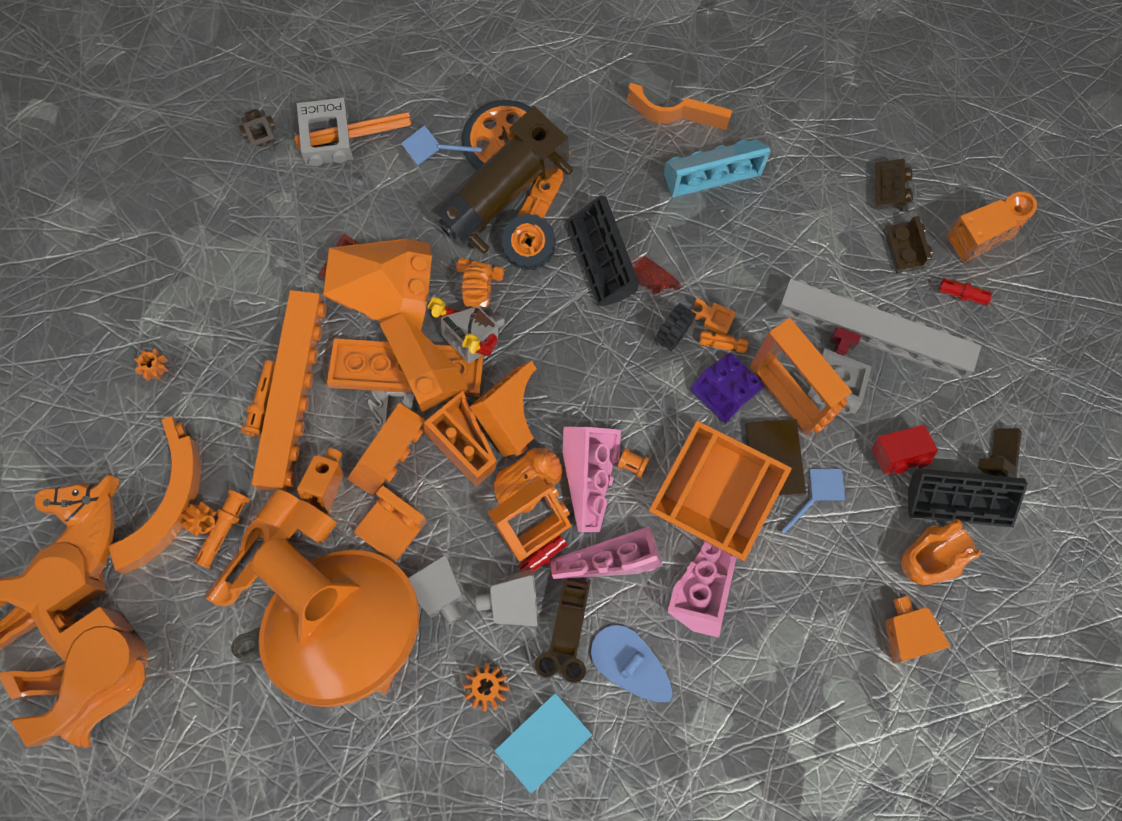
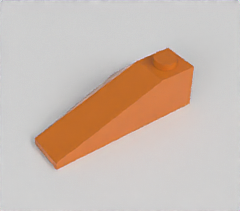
[379,313,469,412]

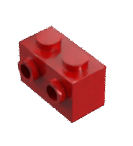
[871,425,938,475]

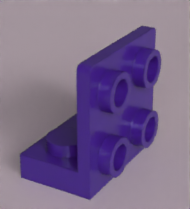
[690,352,765,424]

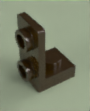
[978,428,1022,478]

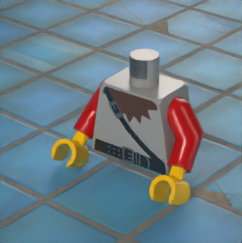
[427,297,505,364]

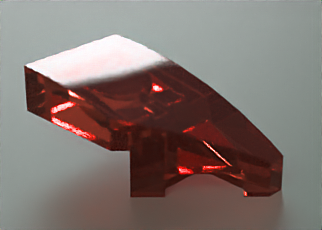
[633,256,681,294]

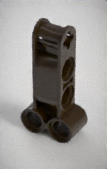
[535,578,591,685]

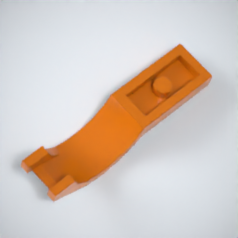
[627,83,732,130]

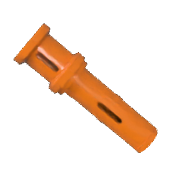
[240,360,276,438]
[193,489,251,569]

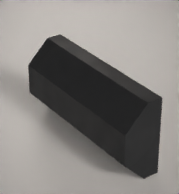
[566,195,639,306]
[908,468,1028,528]

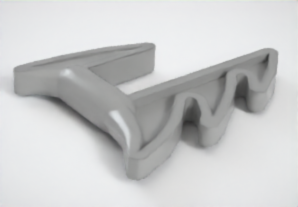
[368,391,415,434]

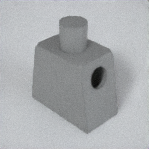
[408,555,463,625]
[476,569,539,626]

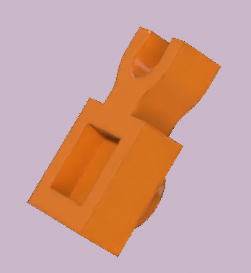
[691,298,737,335]

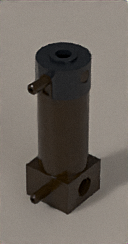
[430,106,573,254]

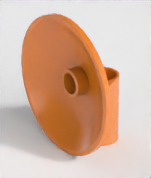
[252,538,420,707]

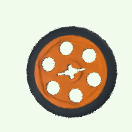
[461,100,531,170]

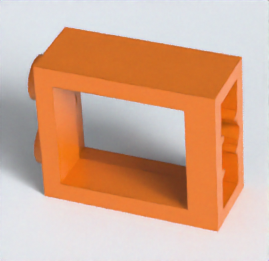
[487,477,572,562]

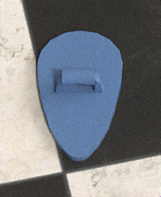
[591,625,673,702]

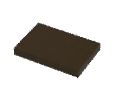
[745,419,806,497]

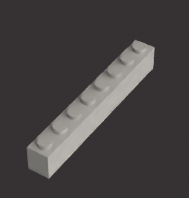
[776,279,981,380]

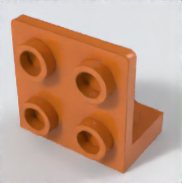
[354,485,427,563]

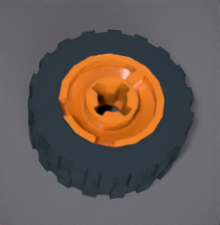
[501,213,556,270]

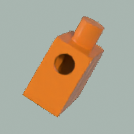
[297,448,343,515]
[885,596,950,663]

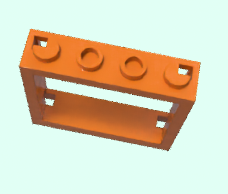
[750,318,852,436]

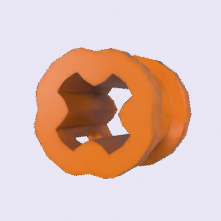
[617,447,650,479]

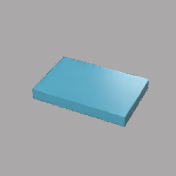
[494,693,592,794]

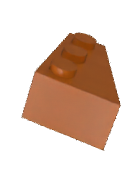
[424,390,497,487]
[347,403,425,496]

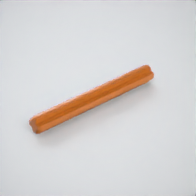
[295,112,411,149]

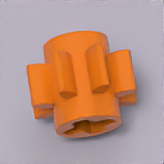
[134,349,168,381]
[182,501,216,536]

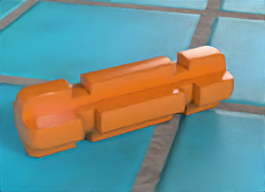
[456,258,504,281]
[699,331,749,353]

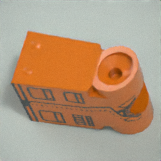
[947,192,1037,264]

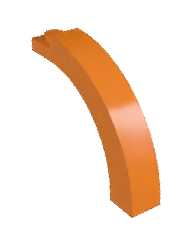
[108,416,201,574]

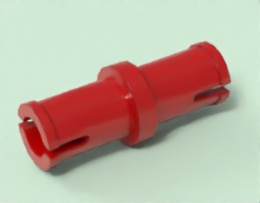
[938,278,993,306]
[517,535,568,572]

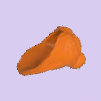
[494,448,562,513]

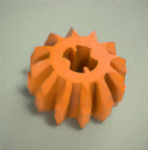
[462,266,492,308]
[462,663,509,711]

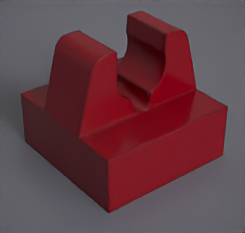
[829,327,861,356]

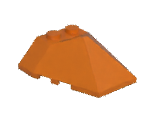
[323,238,432,331]

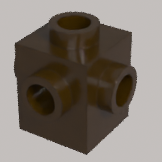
[239,109,276,146]

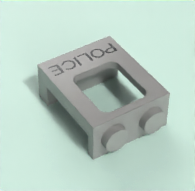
[297,97,353,166]

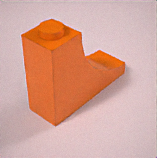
[470,361,537,457]

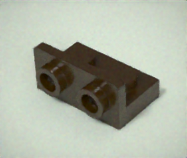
[875,158,913,212]
[883,216,933,274]

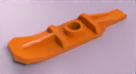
[517,151,571,219]

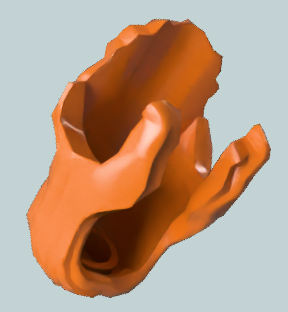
[901,519,981,585]

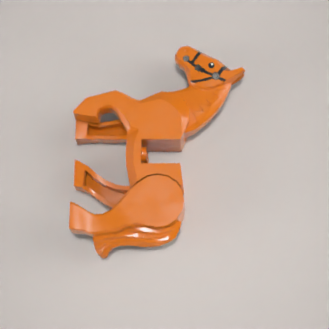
[0,474,148,748]

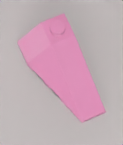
[563,427,621,532]
[551,526,663,579]
[668,542,736,638]

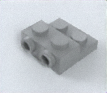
[807,348,872,414]

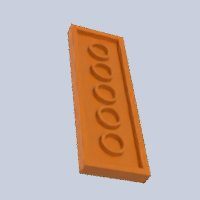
[327,338,484,397]

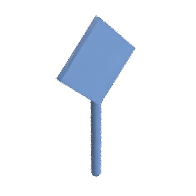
[401,125,483,166]
[781,469,845,533]

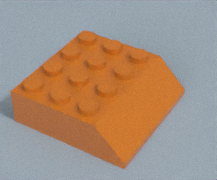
[649,421,792,562]

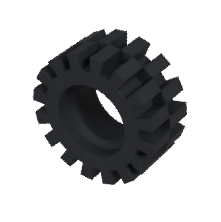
[655,303,697,351]

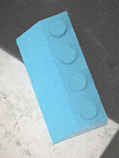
[663,139,771,198]

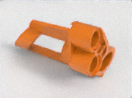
[206,490,337,606]

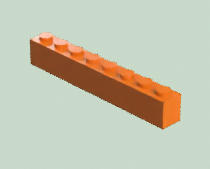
[251,290,327,493]

